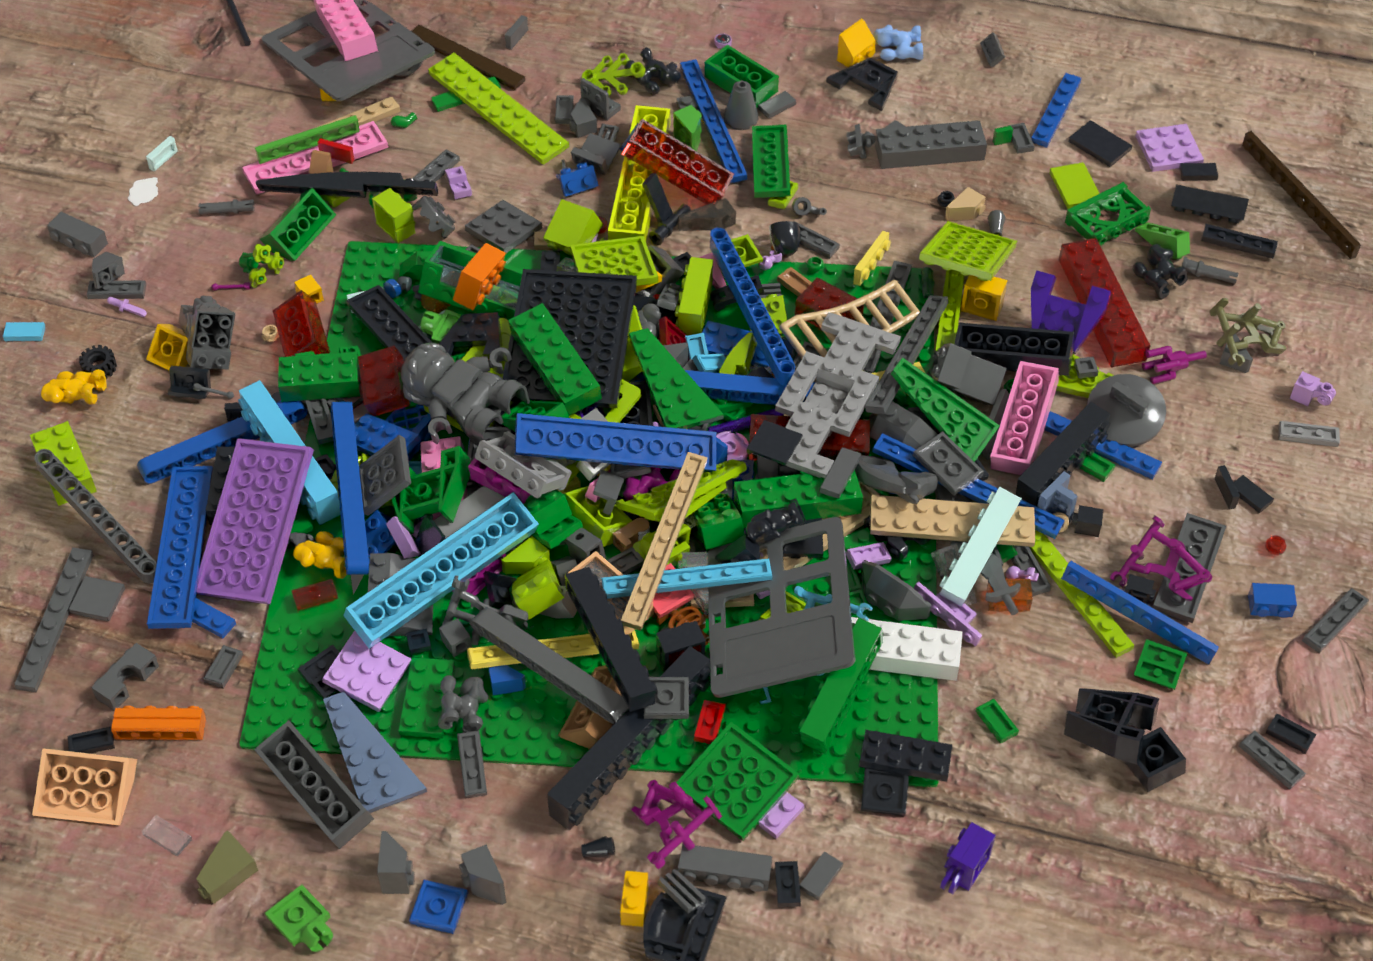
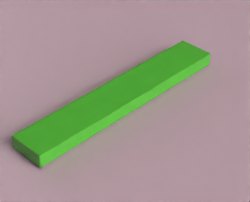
[255,115,360,164]

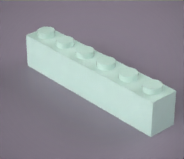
[939,487,1022,607]

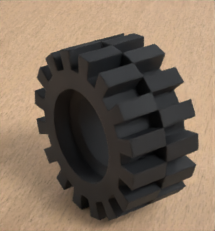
[79,345,117,379]

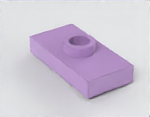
[846,542,892,570]

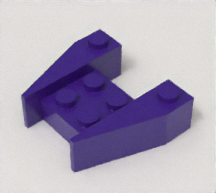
[1031,270,1111,354]

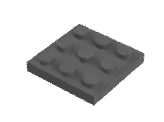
[465,200,542,253]
[359,435,411,516]

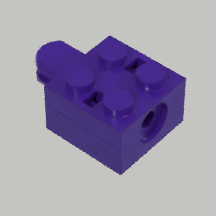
[940,822,996,895]

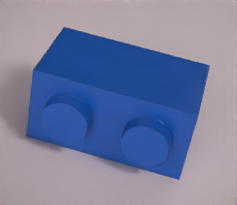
[1248,583,1297,618]

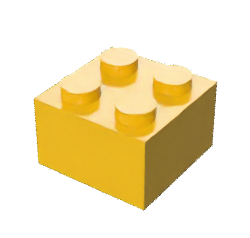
[961,275,1007,321]

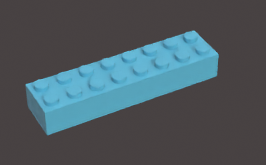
[238,380,341,525]

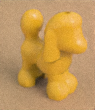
[41,369,107,405]
[293,531,347,579]

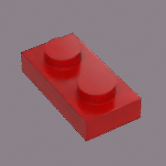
[694,700,725,744]

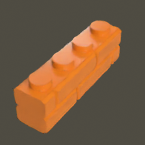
[111,705,206,740]

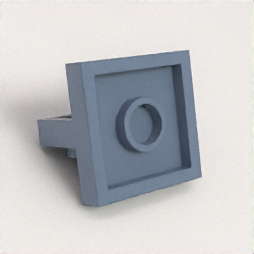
[1037,471,1078,523]

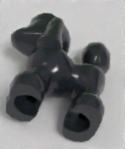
[625,47,681,95]
[1133,244,1188,299]
[746,498,806,543]

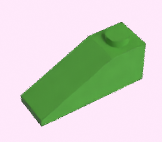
[1135,222,1190,259]

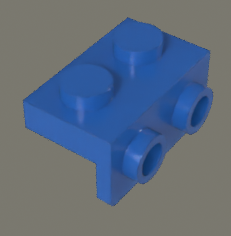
[556,162,599,196]

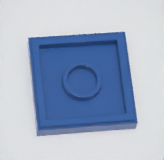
[409,880,468,934]

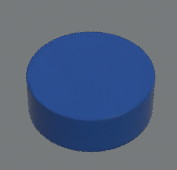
[383,279,401,298]

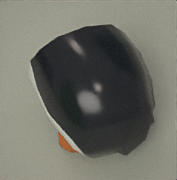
[768,221,801,257]

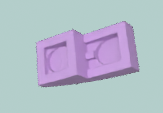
[445,166,472,199]

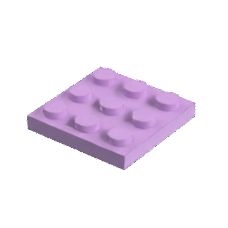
[1135,124,1204,172]
[322,631,411,712]

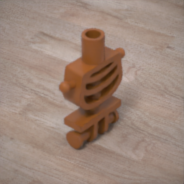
[651,605,710,646]

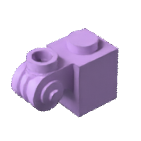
[1290,371,1336,406]

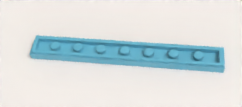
[601,559,772,599]

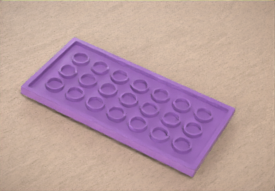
[196,439,314,605]

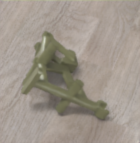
[1209,298,1287,366]

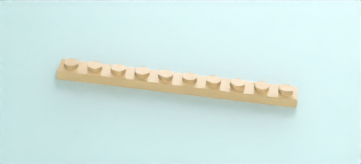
[621,452,708,631]

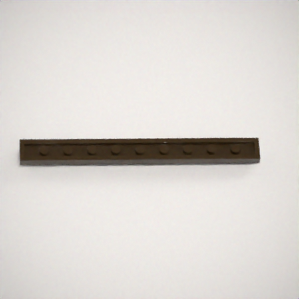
[1242,131,1361,259]

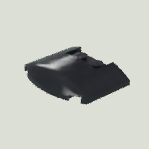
[643,884,727,961]

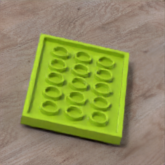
[919,221,1017,281]

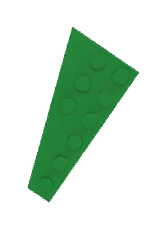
[629,328,724,429]
[891,357,1000,462]

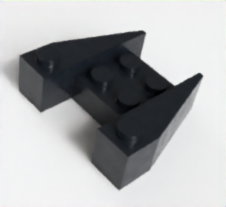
[1064,688,1160,764]

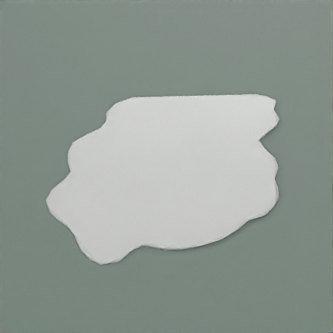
[128,177,158,206]

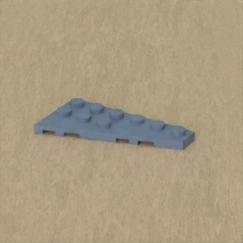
[323,692,428,813]

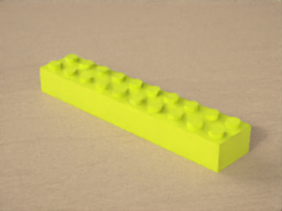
[608,105,671,241]

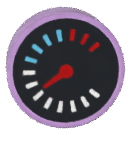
[715,34,732,49]

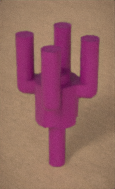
[1142,346,1207,384]

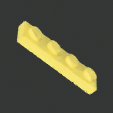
[853,231,891,286]

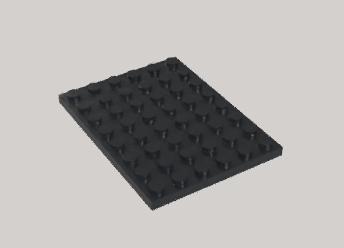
[502,269,637,408]

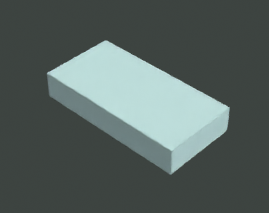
[146,136,178,171]

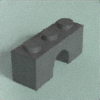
[91,643,159,711]

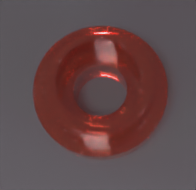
[1265,535,1286,555]

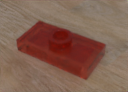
[291,579,338,611]

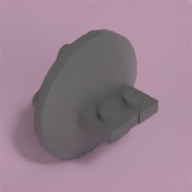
[1087,374,1166,447]

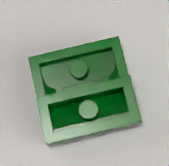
[1133,639,1187,690]

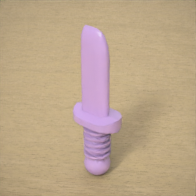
[107,297,147,317]

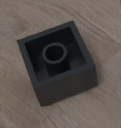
[1125,727,1186,792]

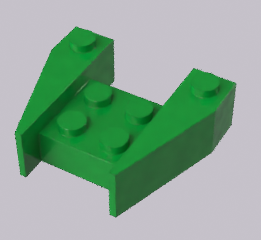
[392,446,471,534]

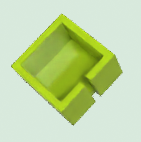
[372,188,415,243]

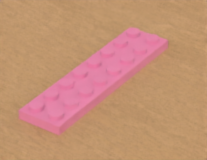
[242,121,388,195]

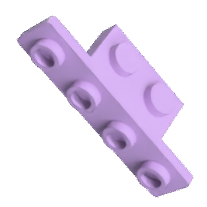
[914,582,982,646]

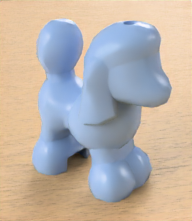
[874,25,923,61]

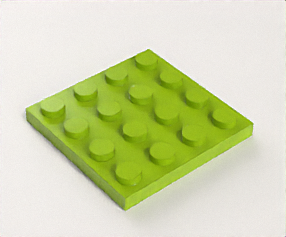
[570,236,658,286]

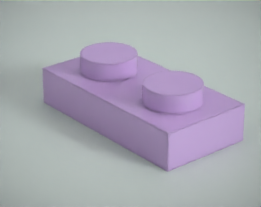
[759,792,804,839]

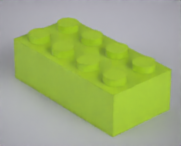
[675,257,713,335]
[30,421,97,506]

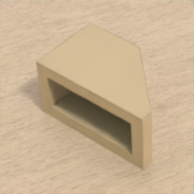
[945,187,986,221]

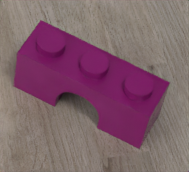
[468,458,531,504]

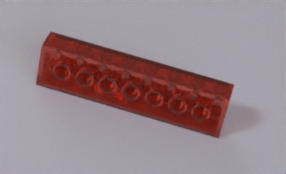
[1058,238,1151,368]

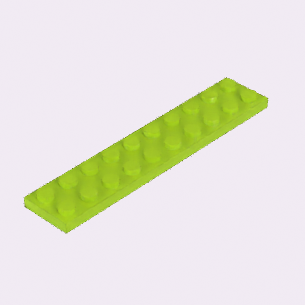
[428,53,569,165]

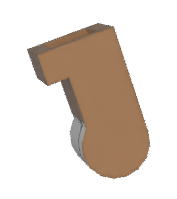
[613,518,650,553]

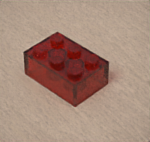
[795,277,864,336]
[358,345,410,416]

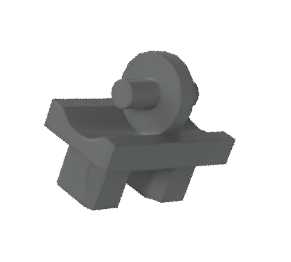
[847,124,876,159]

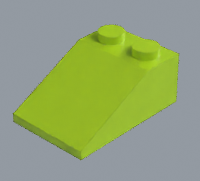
[512,559,564,620]

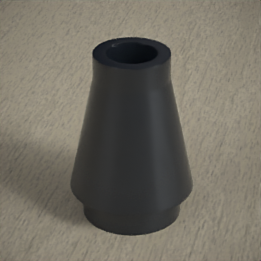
[581,836,615,858]

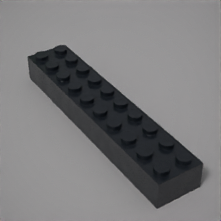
[547,646,711,831]

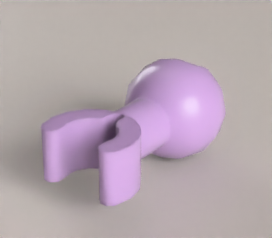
[758,250,782,270]
[1006,566,1039,582]

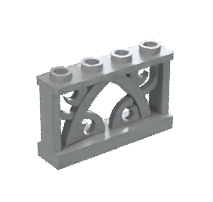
[475,431,572,498]

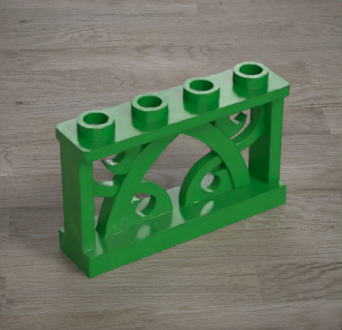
[1065,182,1151,248]

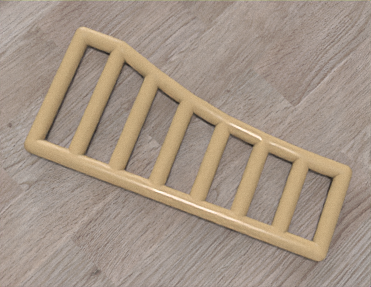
[779,280,920,377]

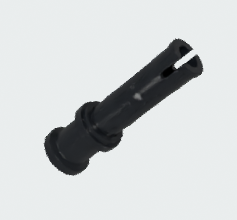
[649,204,691,245]

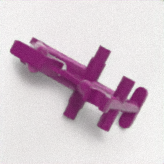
[1110,515,1212,601]
[631,780,722,869]

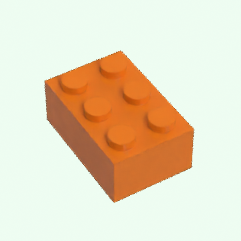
[453,243,506,310]

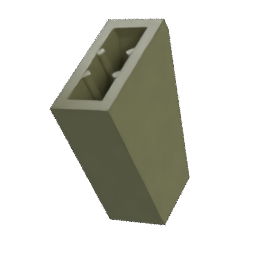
[196,830,258,904]

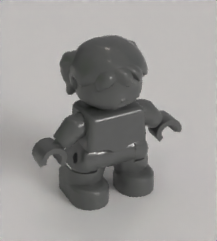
[401,343,530,446]

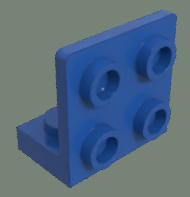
[365,510,397,565]

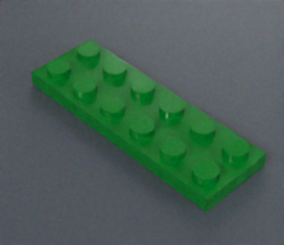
[752,124,791,198]

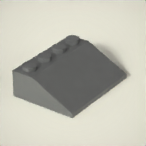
[368,553,433,636]

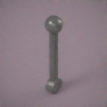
[193,383,234,399]

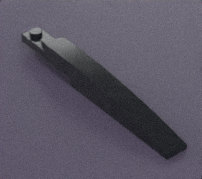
[256,172,439,198]

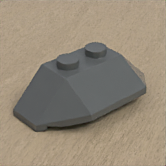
[869,402,938,449]
[861,560,932,621]

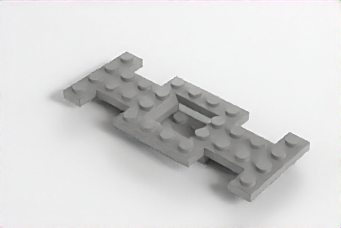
[752,312,901,478]

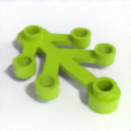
[582,53,645,96]

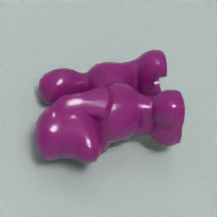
[623,467,681,501]

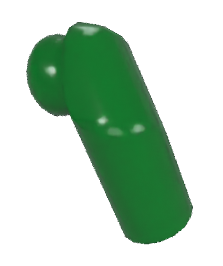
[390,112,417,128]

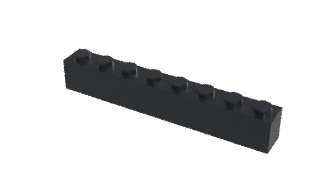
[565,567,658,712]

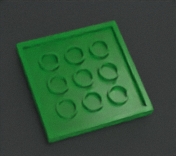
[677,722,800,841]

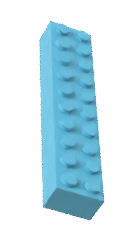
[343,492,539,649]

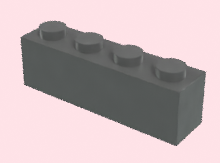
[678,844,772,892]

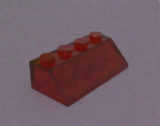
[272,290,330,357]

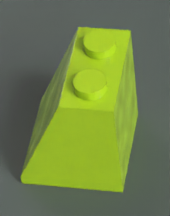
[543,199,603,256]

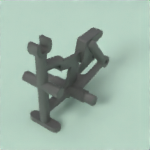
[442,575,528,645]

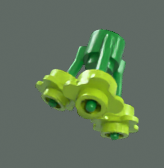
[239,244,284,288]

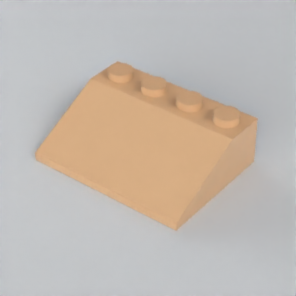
[32,749,137,825]

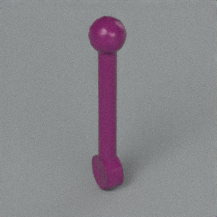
[211,282,251,291]

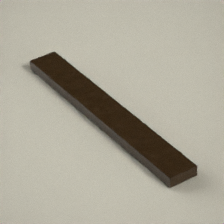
[411,24,526,90]

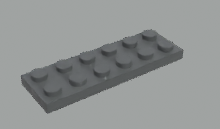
[1153,513,1226,623]

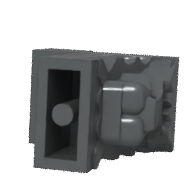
[178,295,236,370]
[927,343,1007,405]

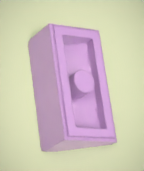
[386,516,421,559]

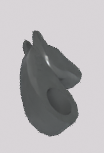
[855,455,938,504]

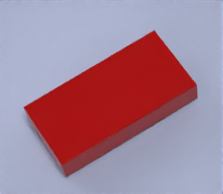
[318,138,355,164]

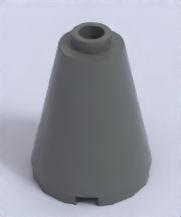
[724,81,758,130]

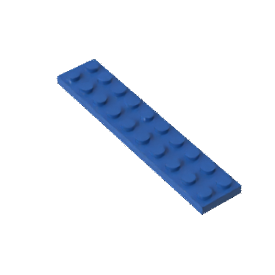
[515,413,716,472]
[147,466,213,629]

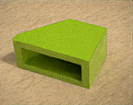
[502,536,550,574]

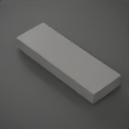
[1278,421,1340,447]

